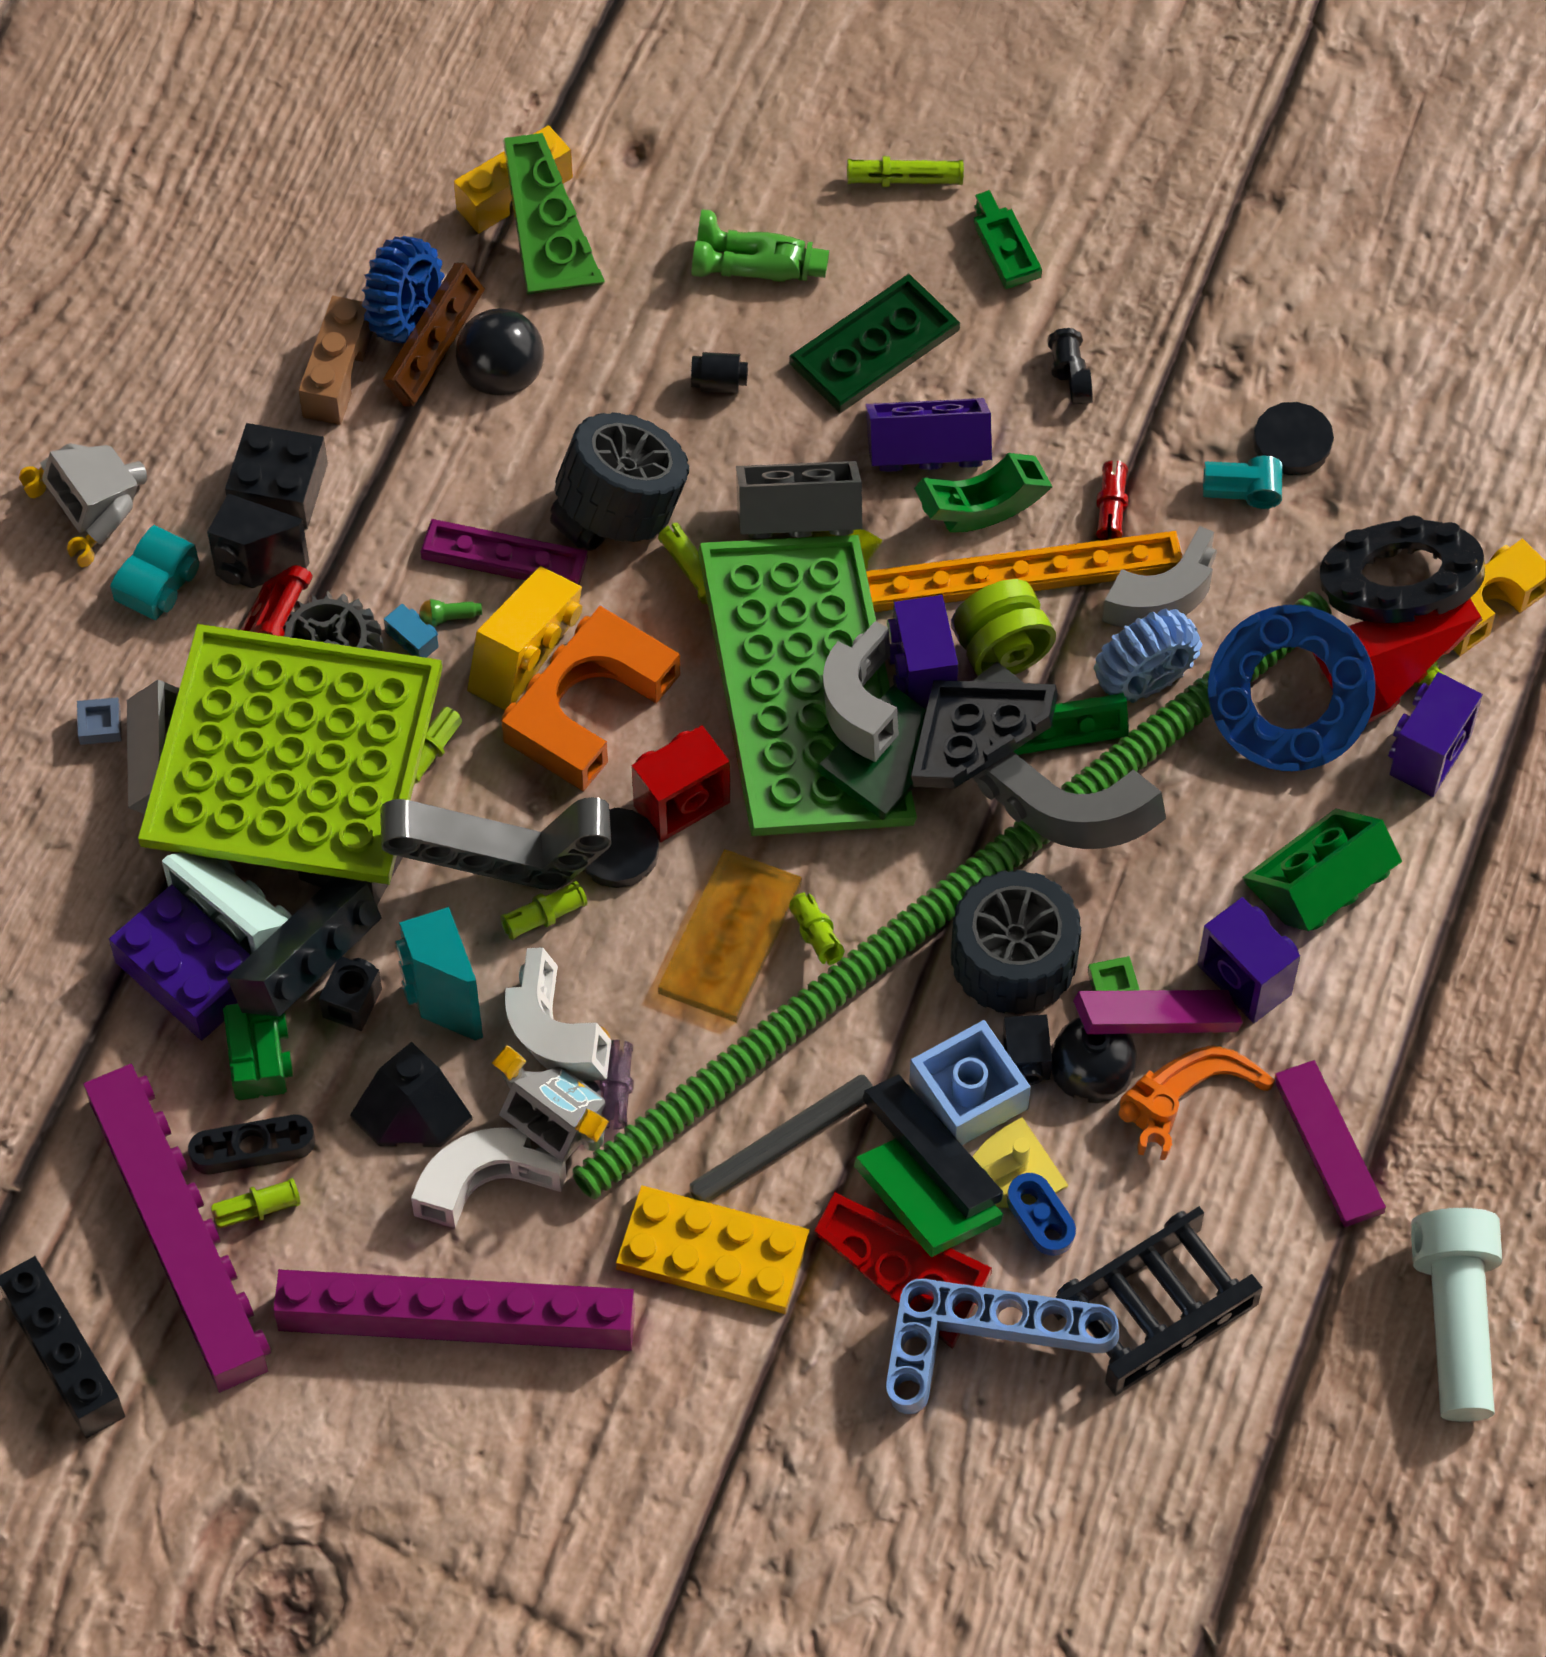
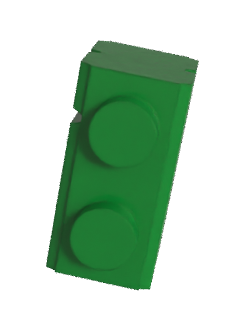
[223,1004,294,1101]

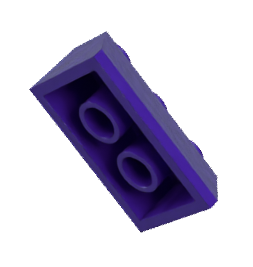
[865,398,992,472]

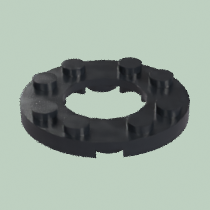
[1320,515,1485,623]

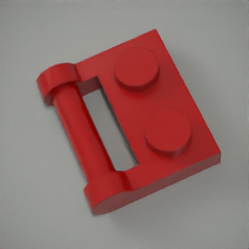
[241,565,313,636]

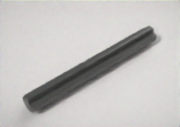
[689,1075,873,1202]

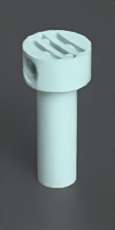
[1410,1208,1502,1422]

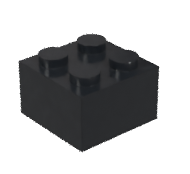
[225,423,328,529]

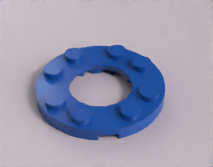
[1208,605,1375,771]

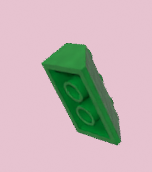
[1242,808,1402,932]

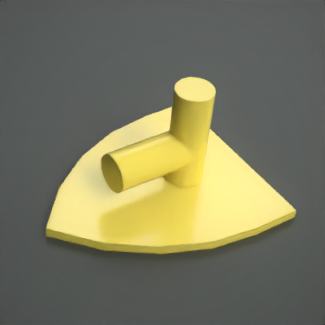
[973,1117,1068,1208]

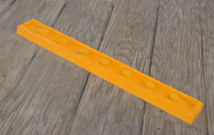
[866,531,1182,612]

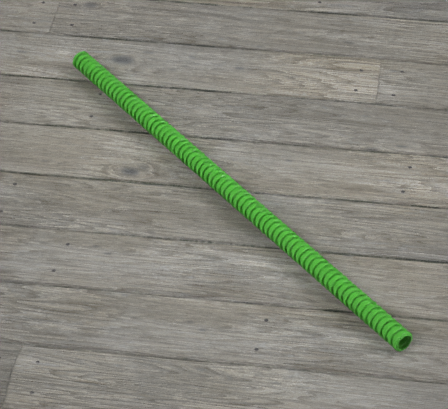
[572,591,1332,1199]

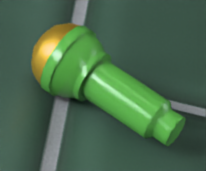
[419,599,482,627]

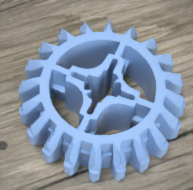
[1093,609,1203,703]

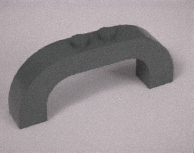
[972,662,1166,849]

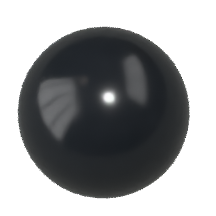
[456,308,544,395]

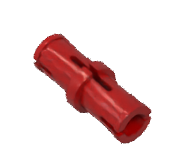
[1096,461,1128,540]

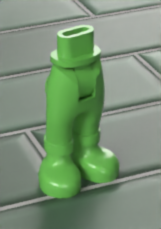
[691,209,830,282]

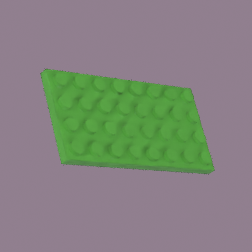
[698,535,917,836]

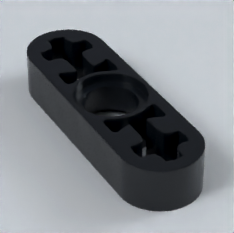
[188,1114,315,1175]

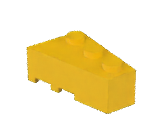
[467,566,583,710]

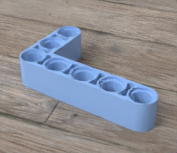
[886,1279,1119,1414]

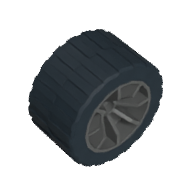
[554,412,689,542]
[950,870,1082,1014]

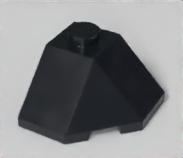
[350,1041,473,1147]

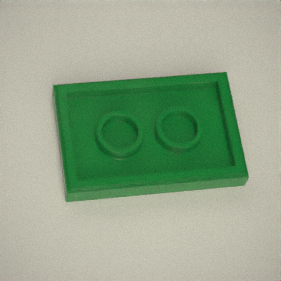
[854,1138,1003,1257]

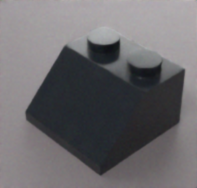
[207,494,310,588]

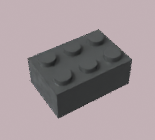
[736,461,863,539]

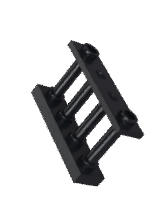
[1054,1206,1263,1396]

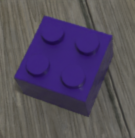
[887,595,958,710]
[1388,672,1483,797]
[1197,897,1300,1024]

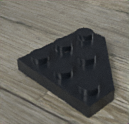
[911,680,1058,788]

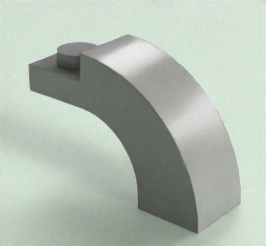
[1102,526,1217,627]

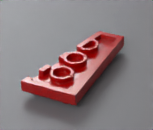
[814,1192,992,1349]

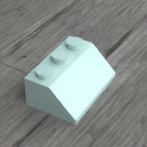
[162,853,292,955]

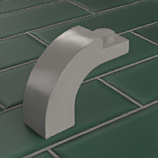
[823,621,899,762]

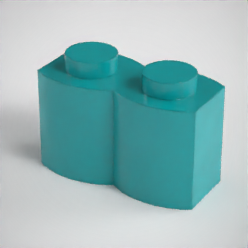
[110,525,200,620]

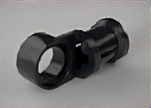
[1047,328,1093,405]

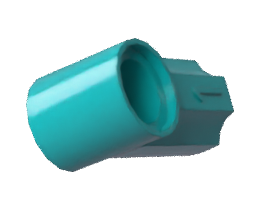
[1203,456,1283,509]

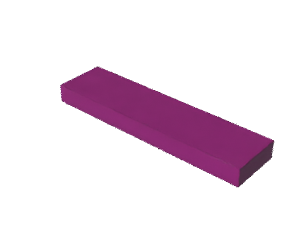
[420,519,588,585]
[1073,990,1243,1034]
[1274,1060,1386,1228]

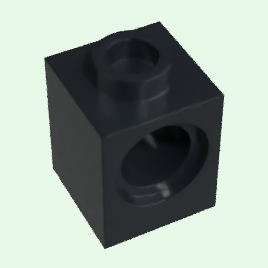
[319,957,382,1031]
[1002,1014,1052,1085]

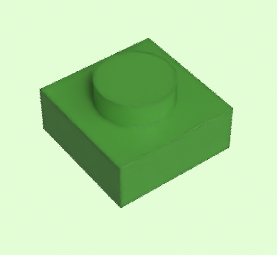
[1088,956,1140,991]

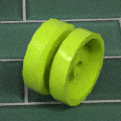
[951,579,1056,676]

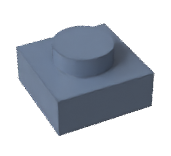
[77,697,122,745]

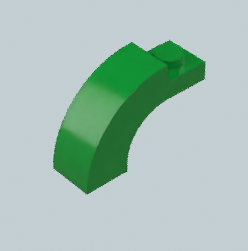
[914,453,1053,533]

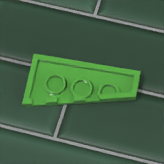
[503,133,605,294]

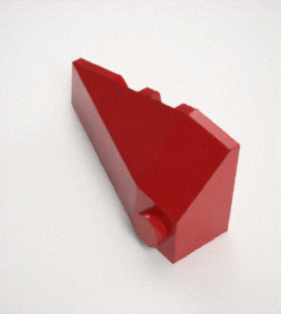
[1312,598,1482,724]

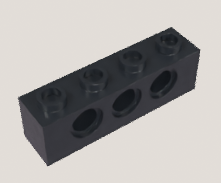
[0,1256,125,1439]

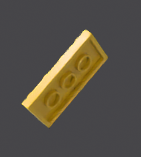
[616,1185,810,1314]

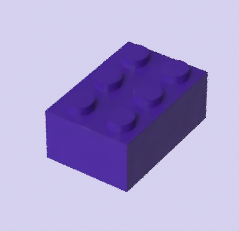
[109,884,250,1041]

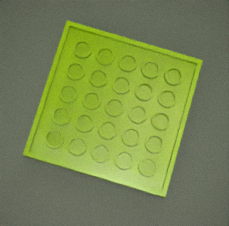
[138,624,442,885]

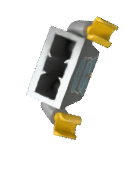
[19,443,147,567]
[492,1045,609,1162]

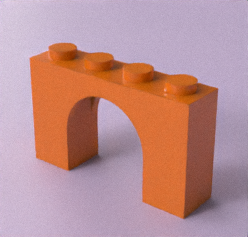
[501,606,680,792]

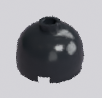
[1051,1017,1137,1103]

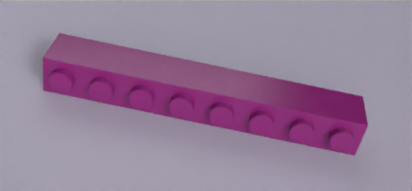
[83,1063,271,1393]
[273,1269,635,1351]

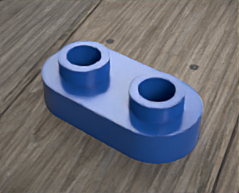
[1007,1173,1076,1256]

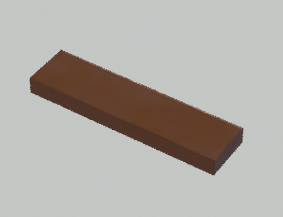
[383,262,485,407]

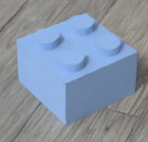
[909,1020,1031,1145]

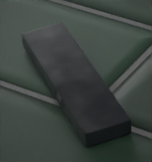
[862,1074,1003,1219]

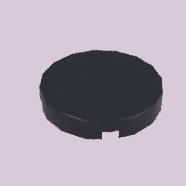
[1253,402,1334,475]
[583,808,659,888]

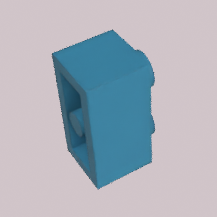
[384,604,439,658]

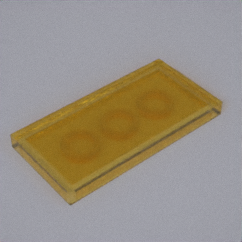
[658,849,802,1023]

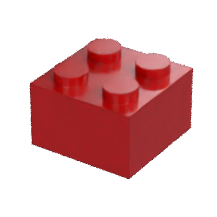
[631,725,730,843]

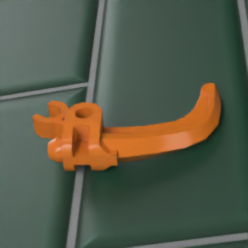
[1119,1045,1275,1160]

